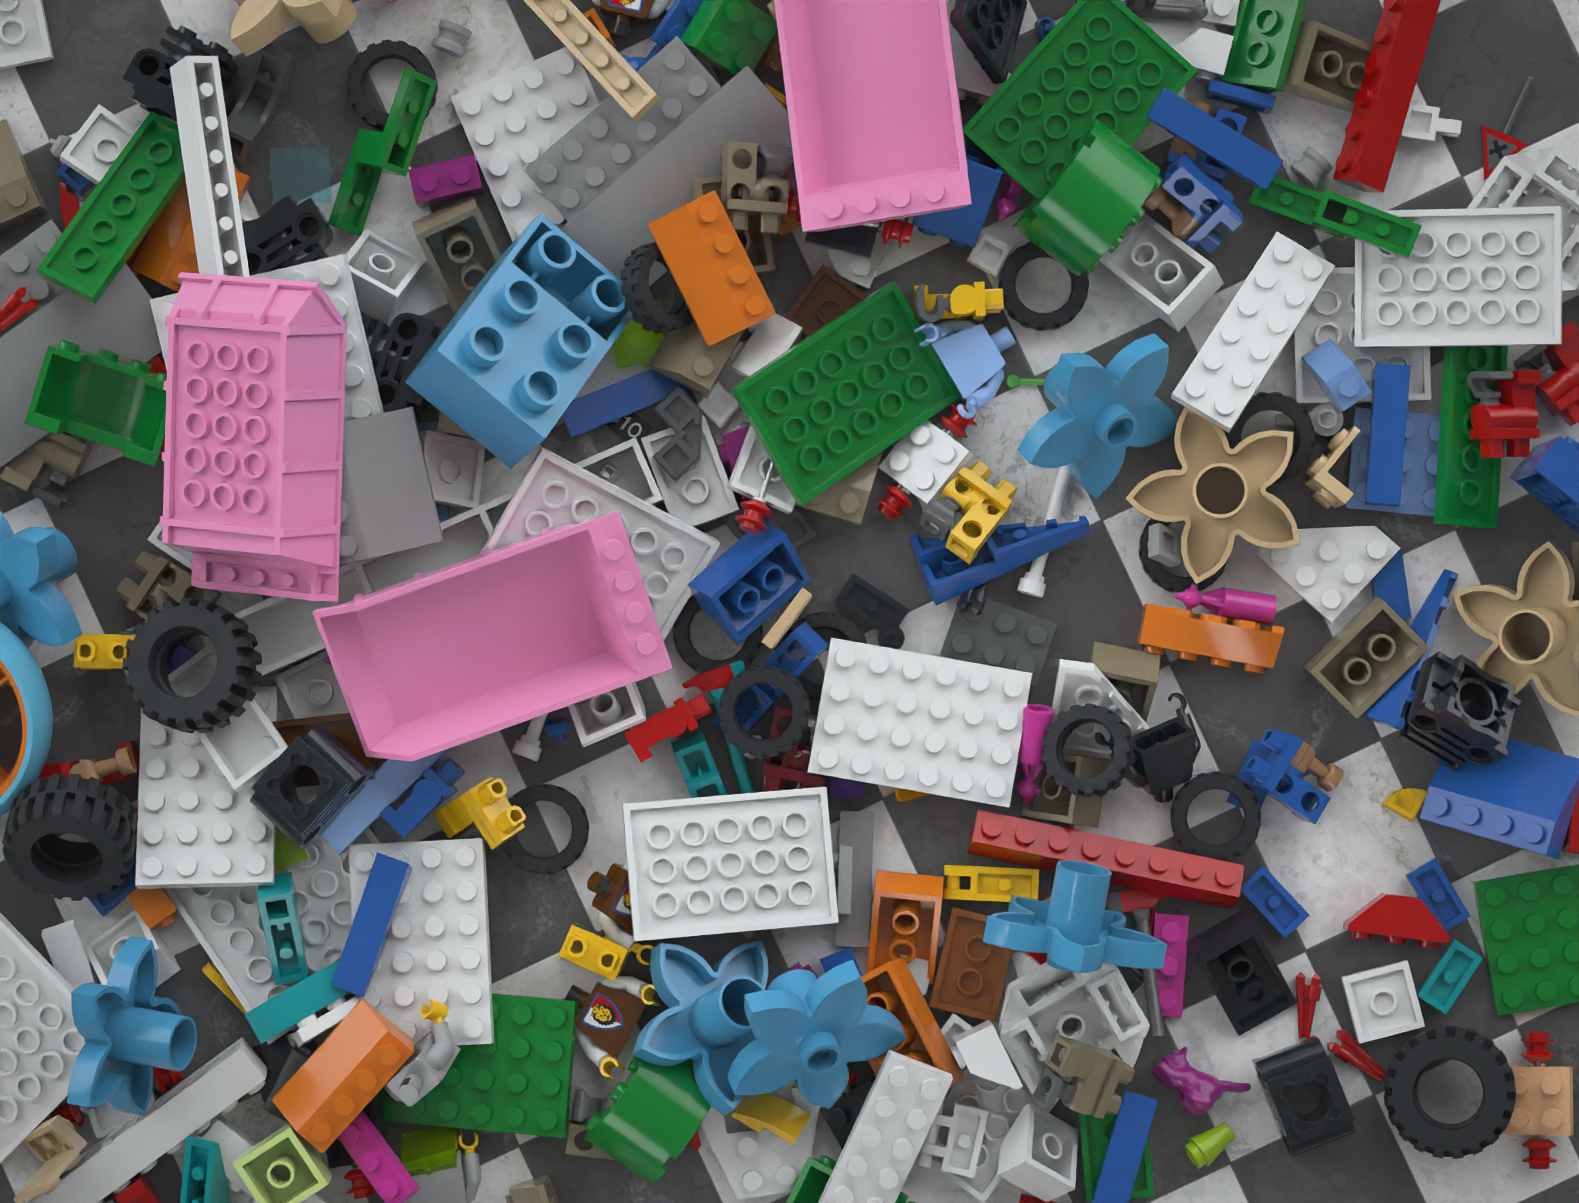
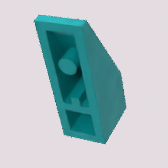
[257,872,309,985]
[180,1136,231,1203]

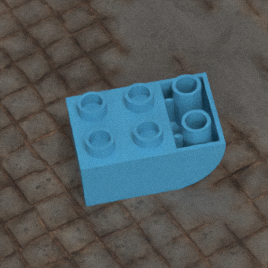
[405,213,633,469]

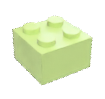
[233,1123,333,1203]

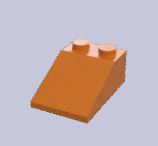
[866,870,944,985]

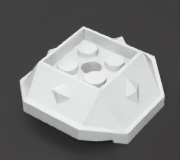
[1466,146,1579,293]
[997,962,1150,1098]

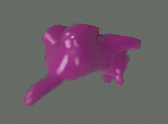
[1151,1047,1251,1116]

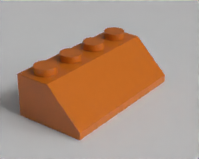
[130,169,252,293]
[647,190,776,347]
[861,957,965,1087]
[272,998,414,1154]

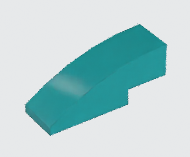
[671,731,727,798]
[244,959,349,1044]

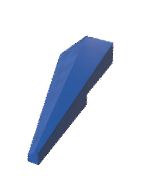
[909,516,1091,606]
[1361,569,1458,730]

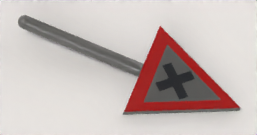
[1482,76,1534,180]

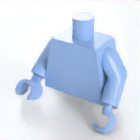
[914,320,1016,419]

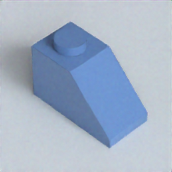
[1301,339,1372,414]

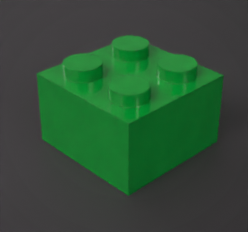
[680,0,778,78]

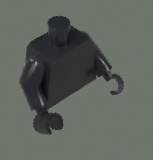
[1095,692,1201,803]

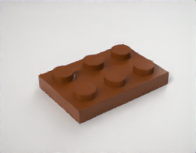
[929,907,1012,1022]

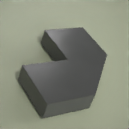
[652,387,703,482]
[723,506,818,551]

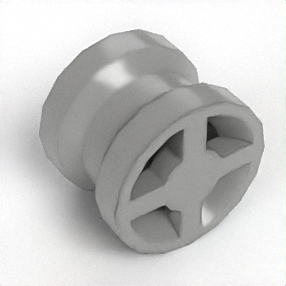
[431,20,472,58]
[1290,146,1333,189]

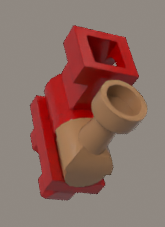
[45,740,140,786]

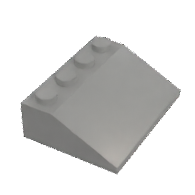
[339,407,444,565]

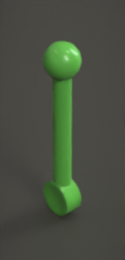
[1006,374,1045,388]

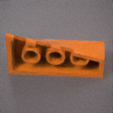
[1137,603,1285,674]

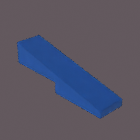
[1146,88,1284,190]
[1365,363,1411,507]
[562,369,690,439]
[711,622,829,735]
[331,852,413,998]
[1091,1090,1157,1203]

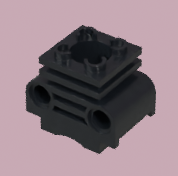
[122,25,238,122]
[242,195,333,276]
[363,313,441,413]
[1398,651,1521,771]
[250,726,374,849]
[1252,1035,1356,1158]

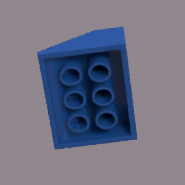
[1509,436,1579,533]
[1420,739,1579,860]

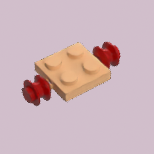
[1503,1031,1574,1169]

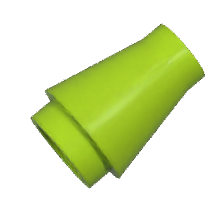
[1183,1122,1236,1169]

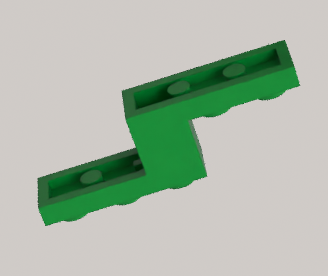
[328,68,437,236]
[1249,176,1421,259]

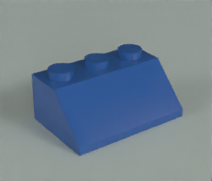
[688,521,811,645]

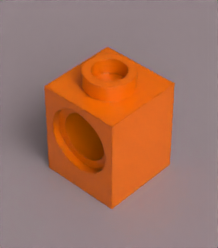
[126,888,178,930]

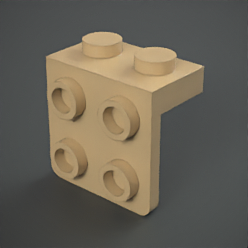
[1304,426,1360,509]
[13,1115,87,1203]

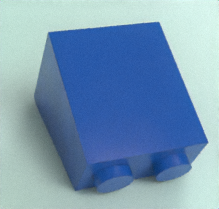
[912,141,1003,248]

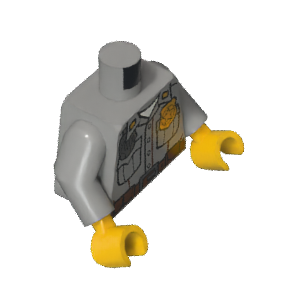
[384,999,460,1107]

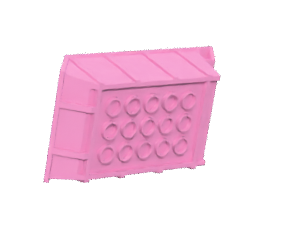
[774,0,972,232]
[160,272,347,602]
[312,510,673,762]

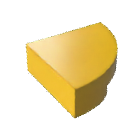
[1381,788,1427,822]

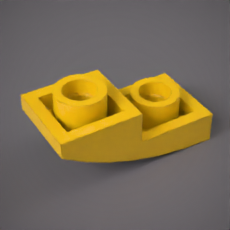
[731,1093,811,1145]

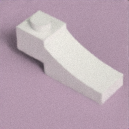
[41,919,98,989]

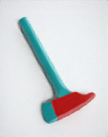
[682,660,755,794]

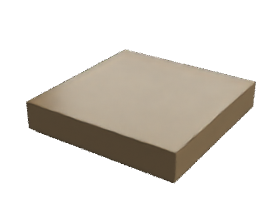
[762,587,812,650]

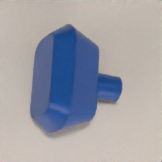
[1035,17,1055,42]
[544,717,570,742]

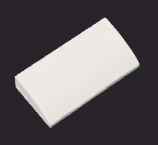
[168,642,288,793]

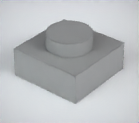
[1148,523,1181,568]

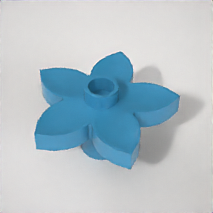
[1017,333,1178,499]
[0,511,82,648]
[983,860,1167,973]
[67,936,197,1116]
[632,940,769,1116]
[727,959,907,1109]

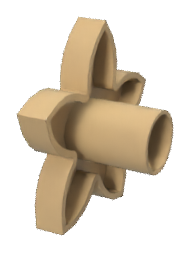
[231,0,357,57]
[1125,407,1300,584]
[1453,540,1579,717]

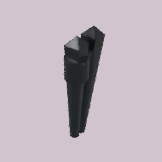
[956,582,988,615]

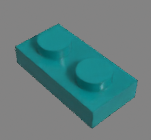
[1416,939,1483,1015]

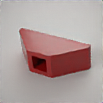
[1343,893,1450,949]

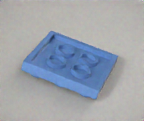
[1345,408,1440,517]

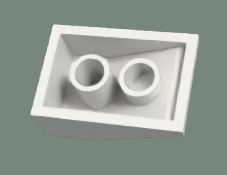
[1099,213,1224,332]

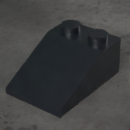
[1185,909,1297,1036]

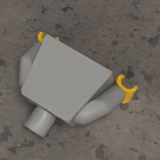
[396,1131,481,1203]

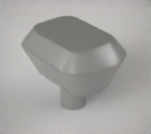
[49,135,72,161]

